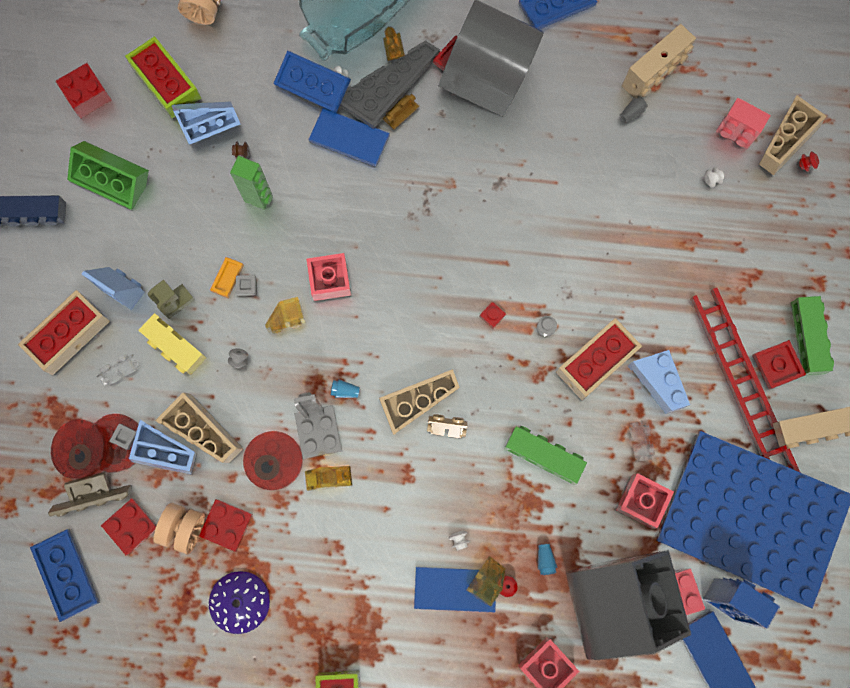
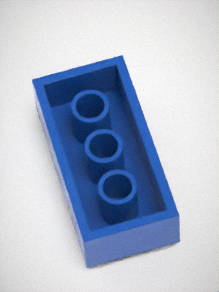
[703,577,780,629]

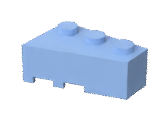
[172,101,240,145]
[628,350,690,414]
[129,420,196,475]

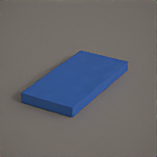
[519,0,597,29]
[273,50,351,113]
[309,108,390,167]
[30,529,100,622]
[414,567,496,612]
[682,611,756,688]

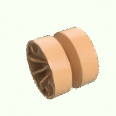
[178,0,221,25]
[154,502,205,555]

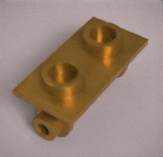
[383,26,405,61]
[383,94,420,130]

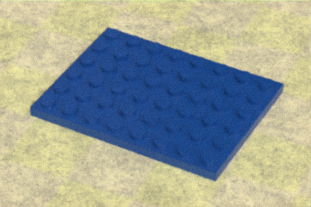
[656,431,850,609]

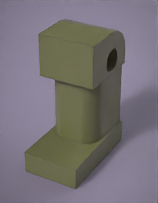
[148,279,195,319]

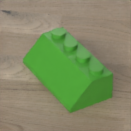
[67,141,149,210]

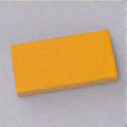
[210,257,244,298]

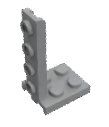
[294,393,342,460]

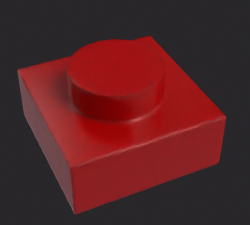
[479,302,506,329]

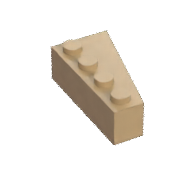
[759,95,827,175]
[379,369,460,435]
[155,392,243,463]
[773,407,850,449]

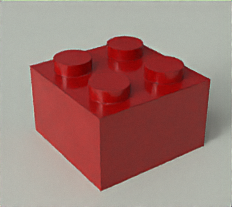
[55,63,112,119]

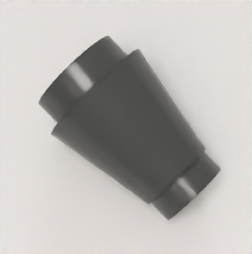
[620,96,648,123]

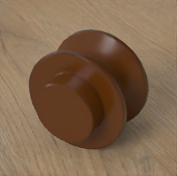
[232,141,250,159]

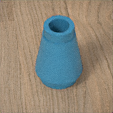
[330,379,360,398]
[538,544,558,575]

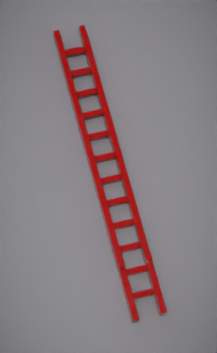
[691,287,801,473]

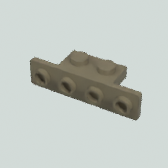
[48,472,132,517]

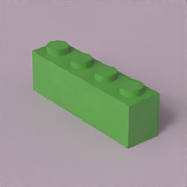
[230,156,273,210]
[791,296,834,376]
[504,426,587,485]

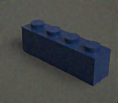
[0,195,66,226]

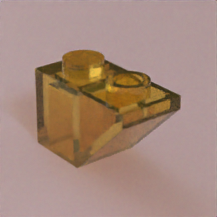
[265,297,306,334]
[305,466,352,491]
[467,556,505,607]

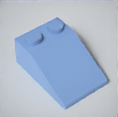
[82,267,145,310]

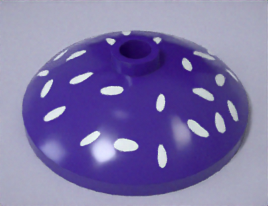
[209,571,270,634]

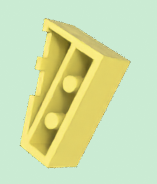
[138,313,206,375]

